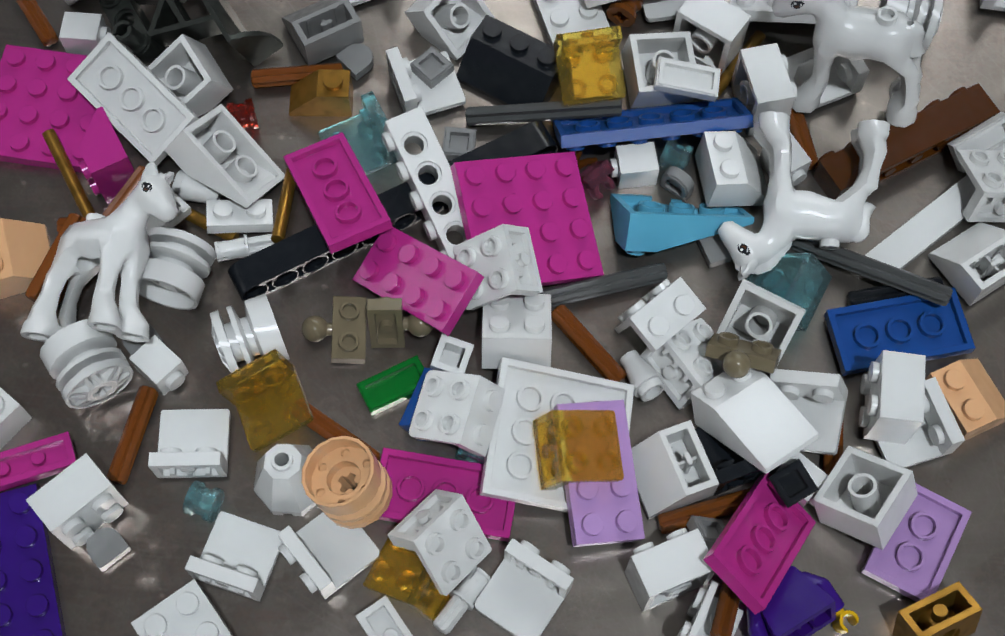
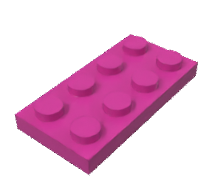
[283,132,393,254]
[352,227,484,336]
[378,447,516,542]
[703,472,816,615]

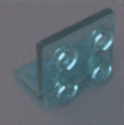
[318,91,398,175]

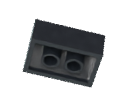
[456,15,568,105]

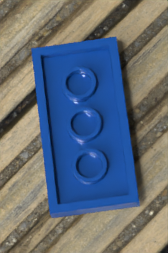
[824,287,976,376]

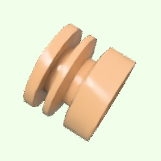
[302,436,393,529]

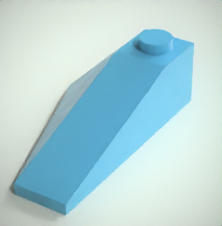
[610,194,754,256]

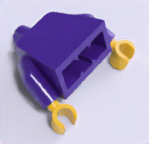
[746,566,859,636]

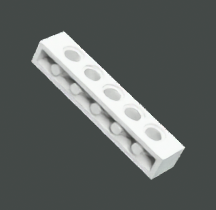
[381,106,466,260]

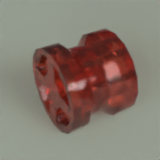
[227,98,259,130]

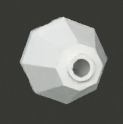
[254,444,316,516]

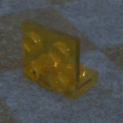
[553,25,626,107]
[216,349,314,452]
[533,410,624,490]
[363,523,450,622]

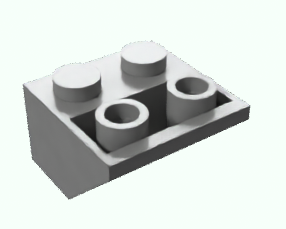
[282,0,364,65]

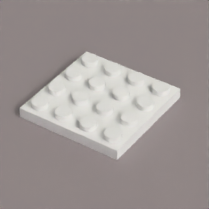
[479,357,635,513]

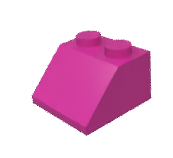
[78,107,134,204]

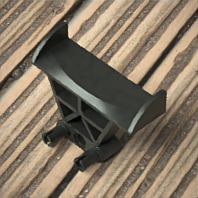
[99,0,283,67]

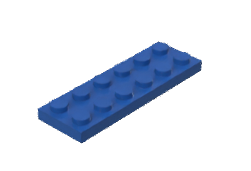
[552,98,753,151]

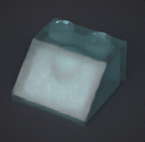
[746,253,832,331]

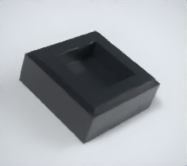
[768,459,819,508]

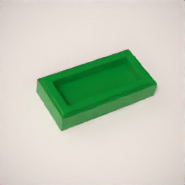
[356,355,424,416]

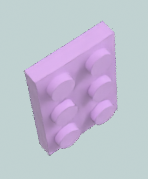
[861,483,972,602]

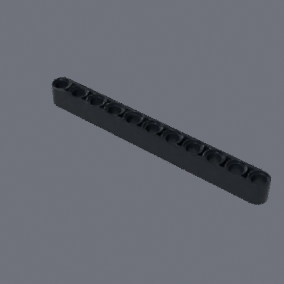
[228,121,558,302]

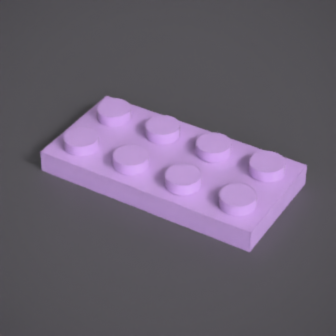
[554,400,645,547]

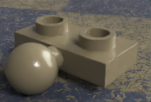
[301,296,367,364]
[367,297,433,348]
[705,332,782,378]

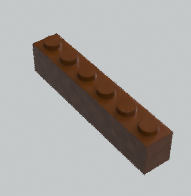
[813,83,1000,199]

